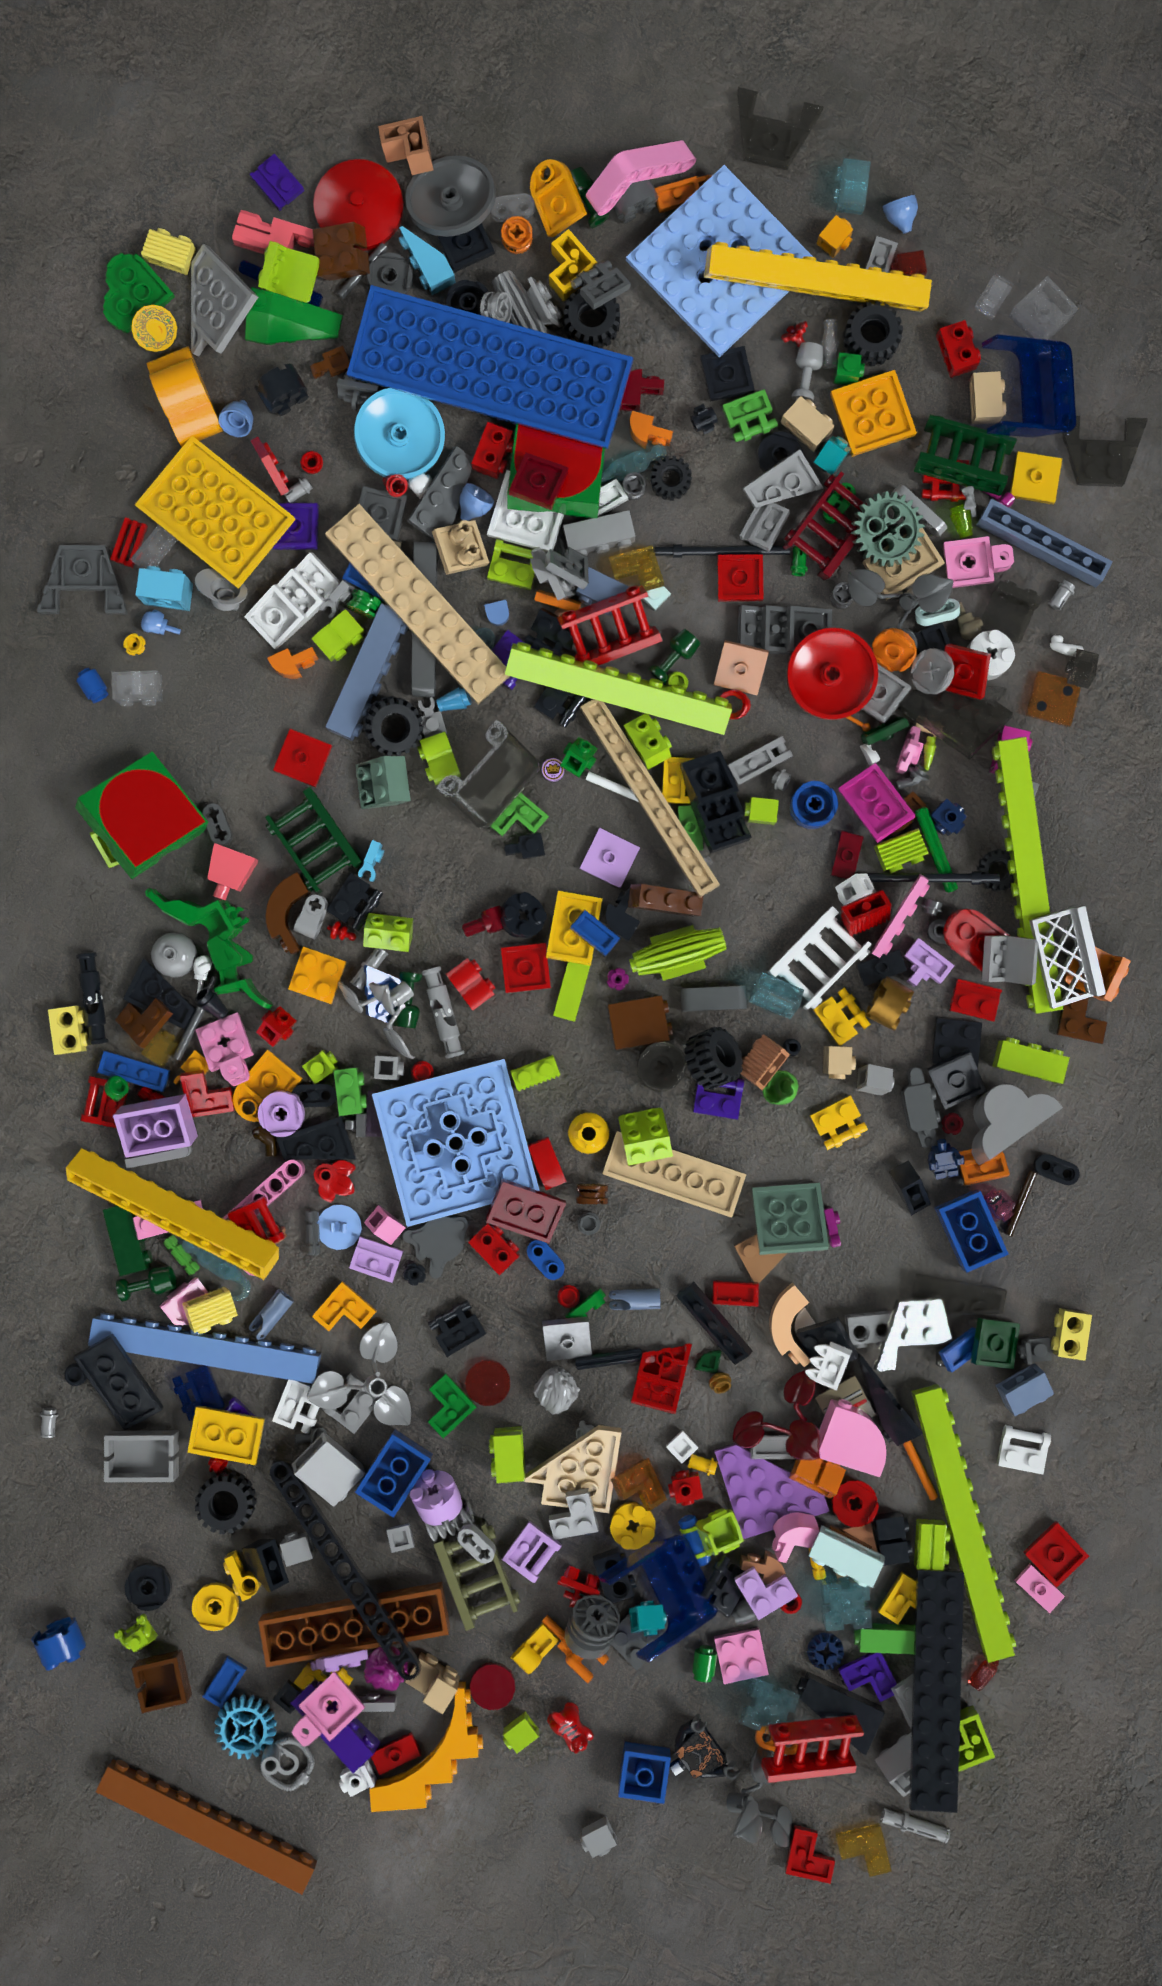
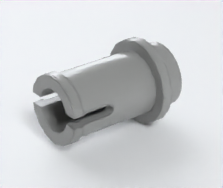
[284,477,313,503]
[1048,580,1075,611]
[40,1407,59,1438]

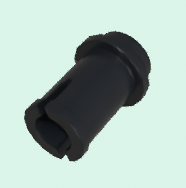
[782,1039,801,1056]

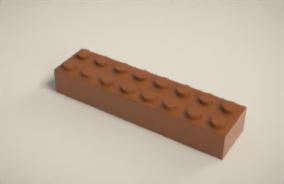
[258,1582,450,1667]

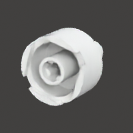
[967,630,1015,680]

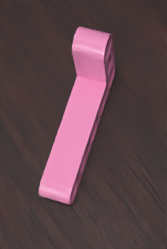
[586,140,696,216]
[222,1159,305,1276]

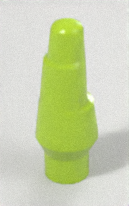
[923,736,936,771]

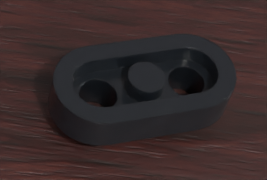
[292,1084,337,1107]
[1034,1154,1080,1185]

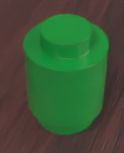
[692,1645,717,1682]

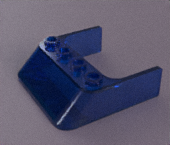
[982,334,1076,438]
[598,1535,718,1662]

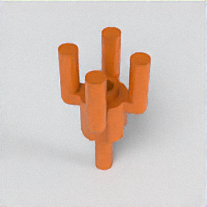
[541,1615,609,1684]

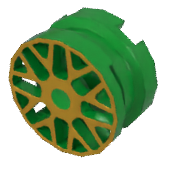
[347,589,383,620]

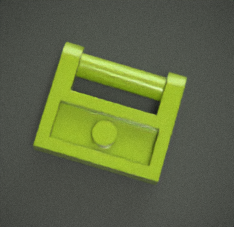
[487,539,535,590]

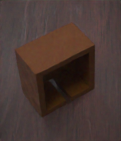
[313,222,370,281]
[131,1649,192,1714]

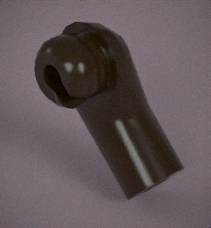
[252,1126,277,1156]

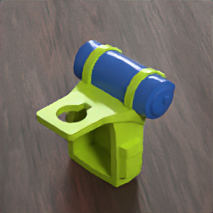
[678,1508,744,1567]

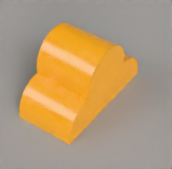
[146,346,223,447]

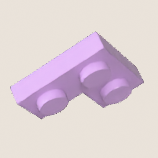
[734,1566,798,1620]

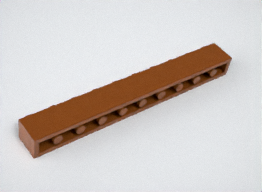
[96,1759,317,1895]

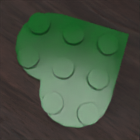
[103,253,175,333]

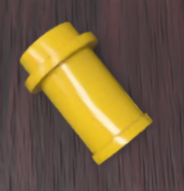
[688,1454,718,1476]

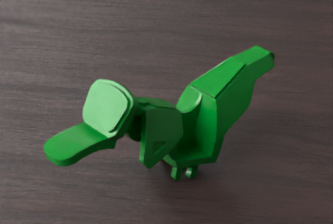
[145,888,273,1009]

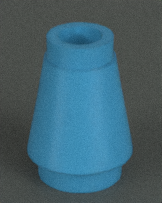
[436,687,472,712]

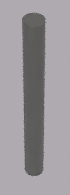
[172,976,220,1061]

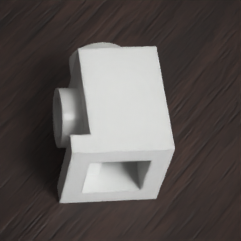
[835,874,876,905]
[339,1760,377,1797]

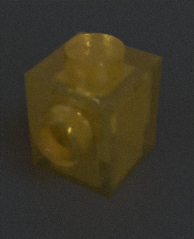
[141,1030,179,1066]

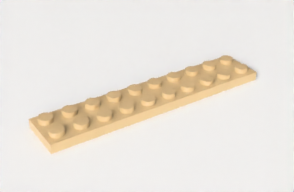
[325,504,510,705]

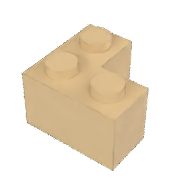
[405,1652,460,1714]

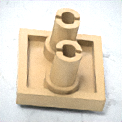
[432,520,489,575]

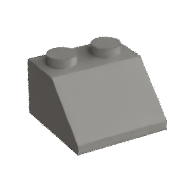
[875,1732,912,1797]

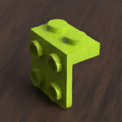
[258,241,319,303]
[618,1108,673,1166]

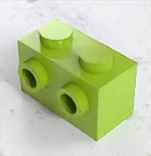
[623,713,672,770]
[363,913,413,952]

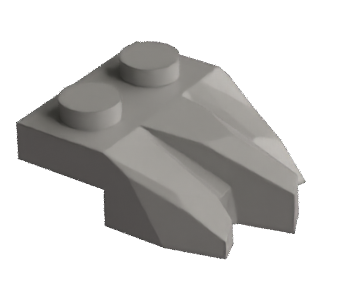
[530,547,577,601]

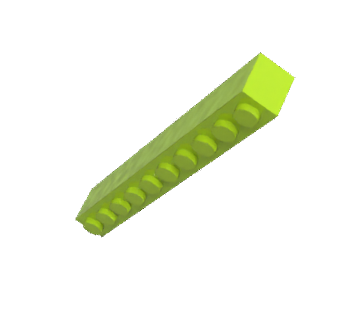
[505,642,732,735]

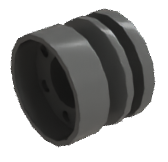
[564,1595,620,1660]

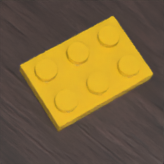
[546,891,603,966]
[187,1406,265,1465]

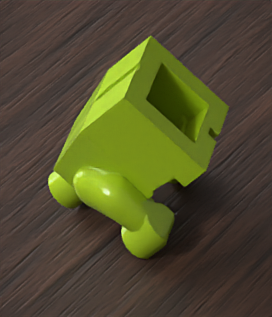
[114,1613,158,1652]

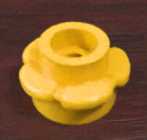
[123,633,146,656]

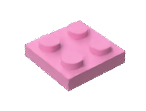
[714,1627,769,1684]

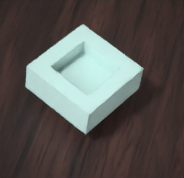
[643,578,671,611]

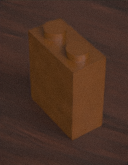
[608,995,673,1050]

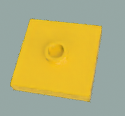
[1010,451,1062,505]

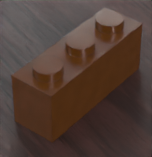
[628,884,704,917]

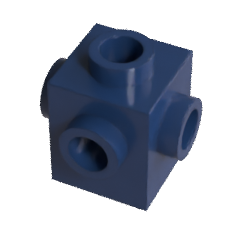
[930,799,967,836]

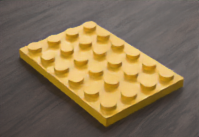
[135,436,296,589]

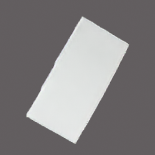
[244,552,341,649]

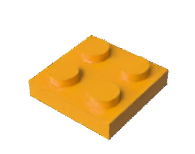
[288,947,347,1004]

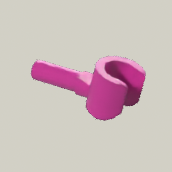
[983,491,1015,507]

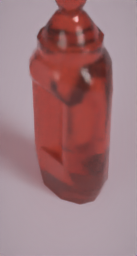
[968,1659,999,1691]

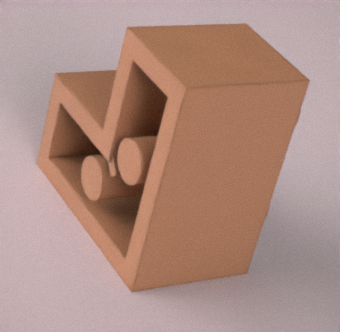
[378,116,434,175]

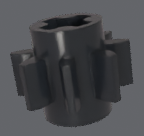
[690,404,718,435]

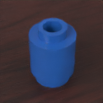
[76,668,108,703]

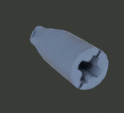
[609,1288,660,1310]
[249,1289,294,1340]

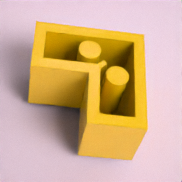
[549,229,598,302]

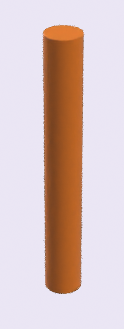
[903,1440,938,1501]

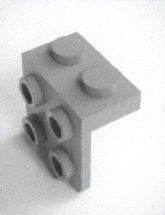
[982,935,1038,985]

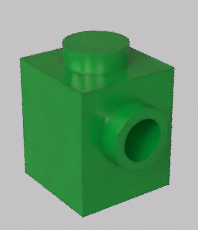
[833,352,865,385]

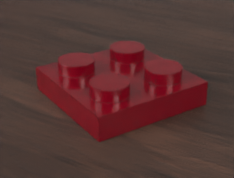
[509,452,569,510]

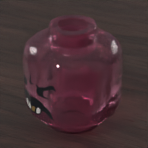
[984,1188,1015,1222]

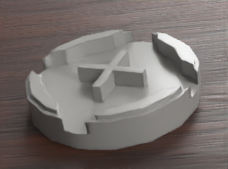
[911,648,954,694]

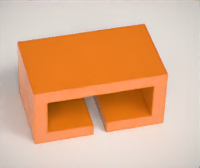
[789,1459,846,1499]

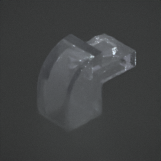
[974,272,1014,320]

